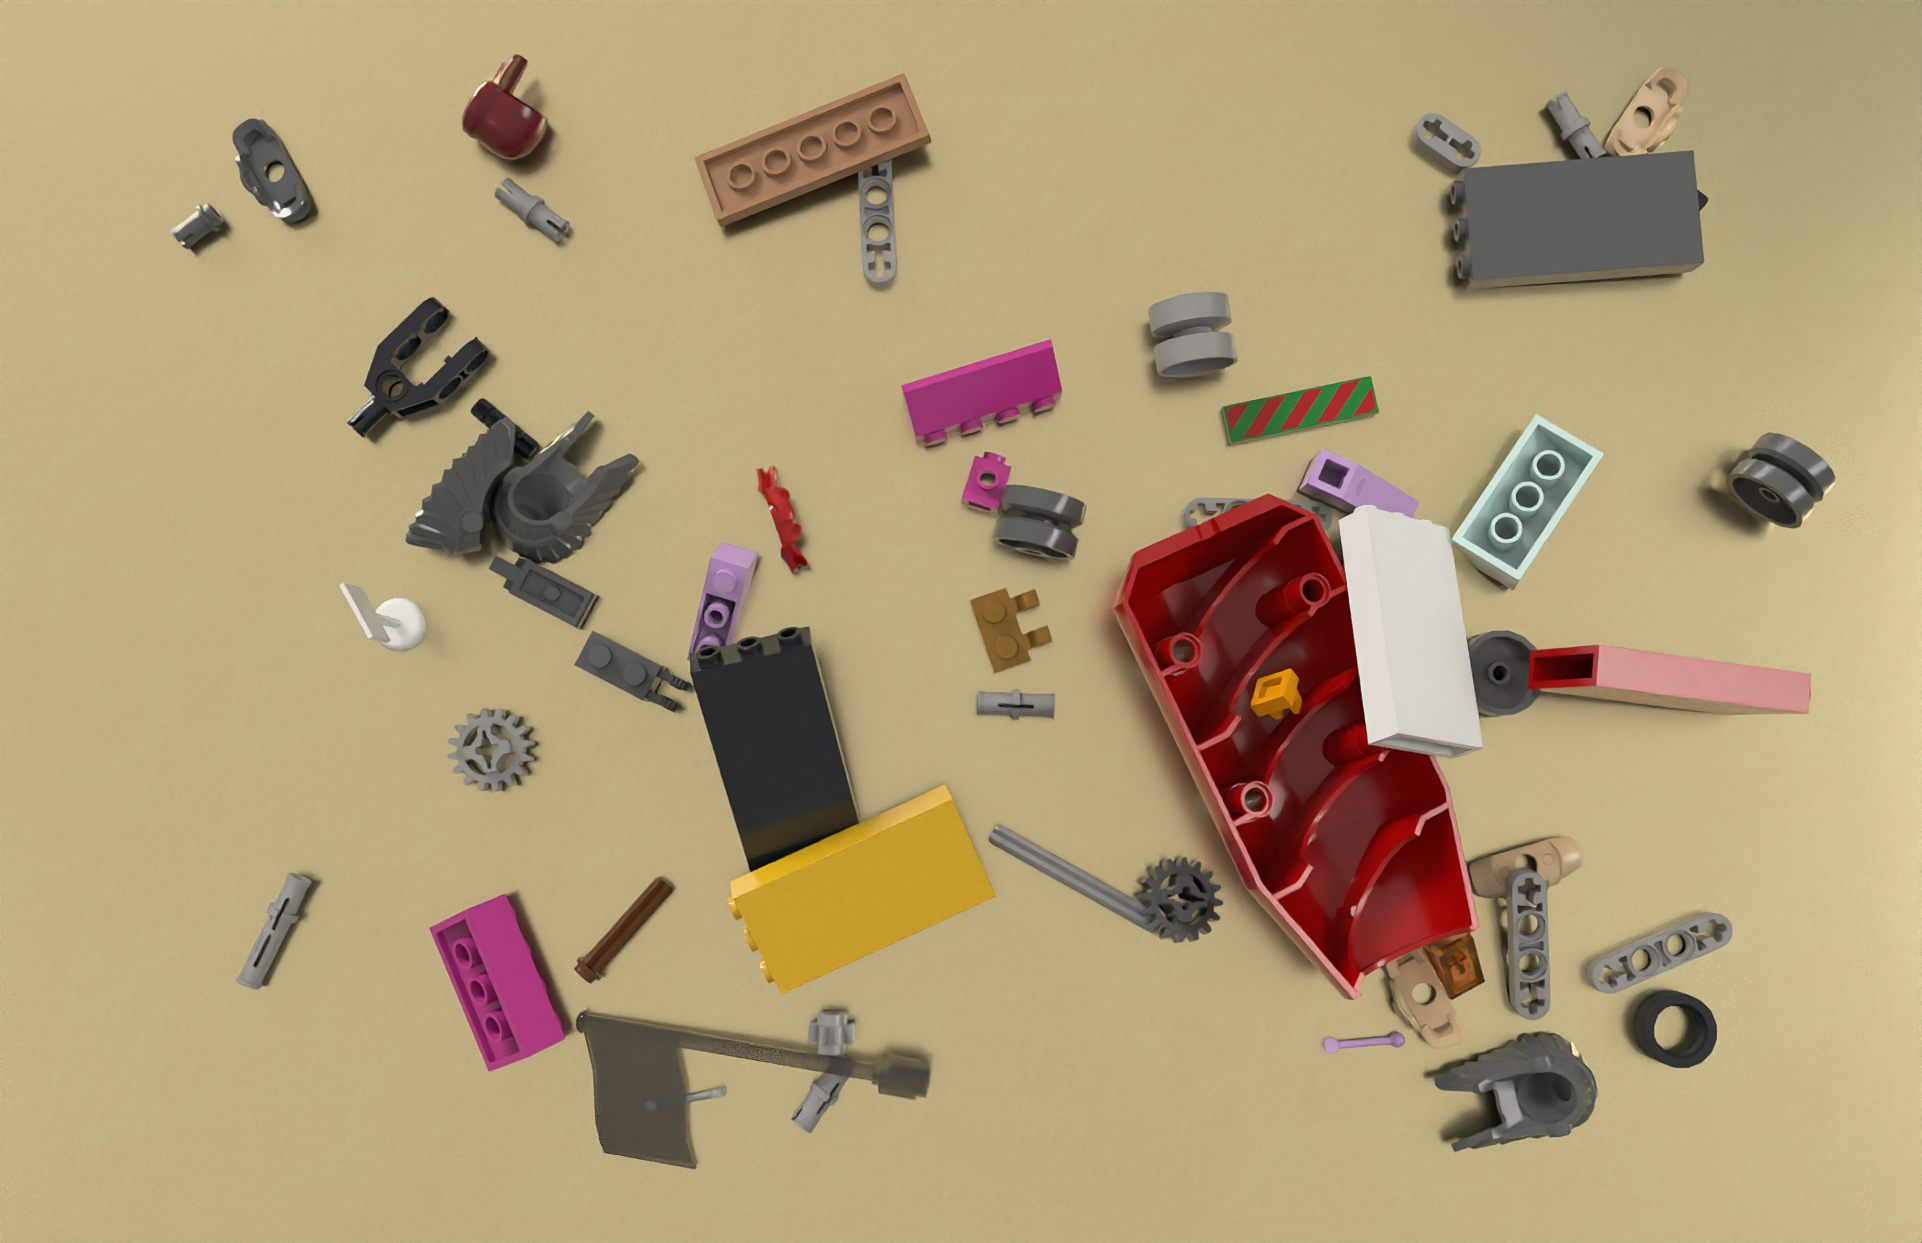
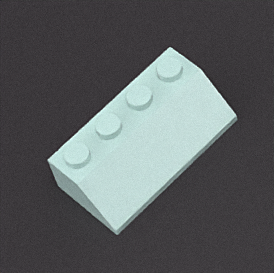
[1451,414,1604,590]

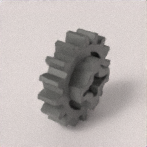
[1137,857,1223,943]

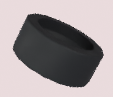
[1634,991,1717,1068]

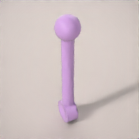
[1323,1032,1405,1054]

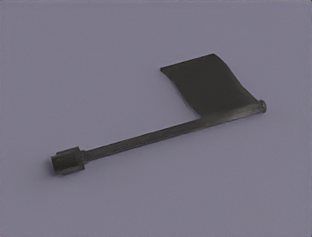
[576,1010,931,1169]

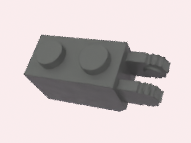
[574,630,690,713]

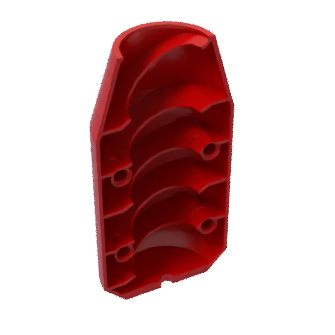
[1112,493,1480,1000]

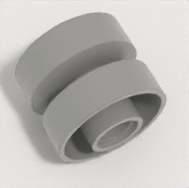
[1148,292,1238,377]

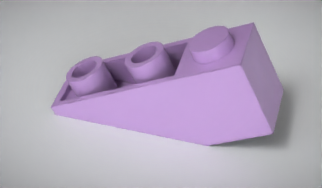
[1299,449,1419,518]
[687,542,759,661]

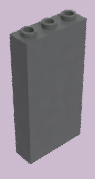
[1450,150,1705,290]

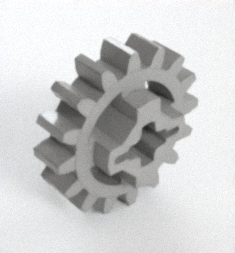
[447,708,535,792]

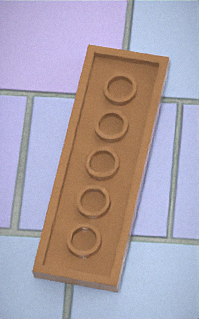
[694,73,932,227]

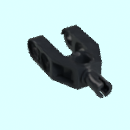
[345,297,490,438]

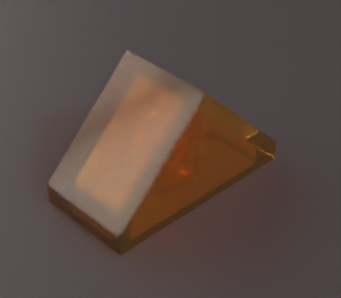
[1421,933,1485,1000]

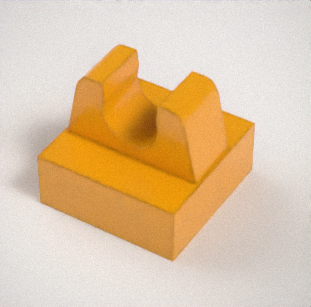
[1250,668,1302,720]

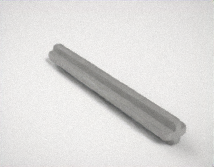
[989,825,1159,933]

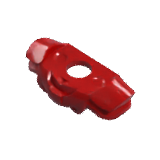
[756,465,810,574]

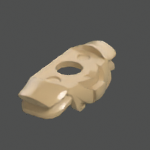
[1604,66,1688,157]
[1468,836,1582,900]
[1386,948,1464,1049]

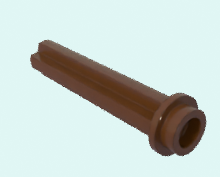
[574,877,673,984]

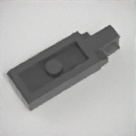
[489,556,597,629]

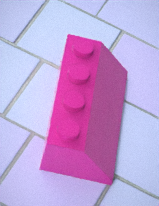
[901,339,1062,446]
[429,894,565,1072]

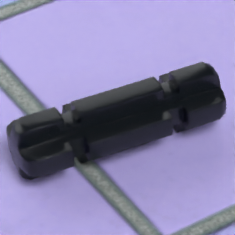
[471,398,538,458]

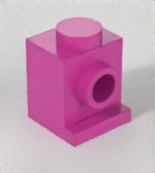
[961,452,1012,514]

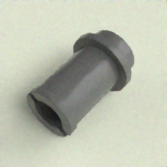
[171,203,224,250]

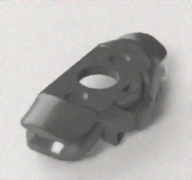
[232,118,311,223]

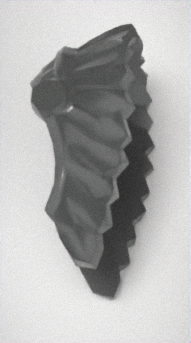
[490,411,640,563]
[405,416,516,557]
[1434,1032,1598,1152]

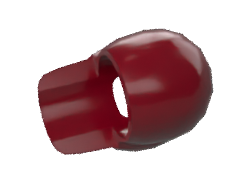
[462,54,548,160]

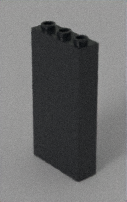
[690,626,861,872]

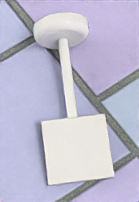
[339,582,427,651]

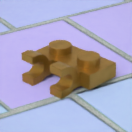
[970,588,1052,673]

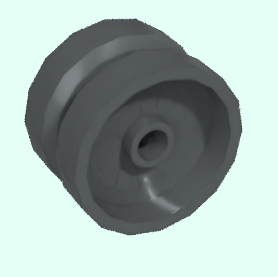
[1727,432,1836,529]
[992,484,1087,560]
[1467,630,1541,718]

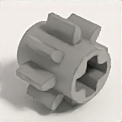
[808,1011,856,1055]

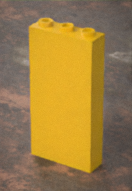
[727,784,996,995]

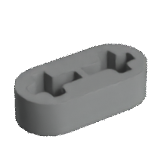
[1412,113,1481,173]

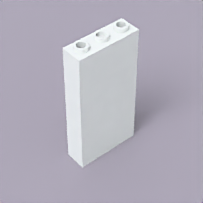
[1338,505,1484,759]

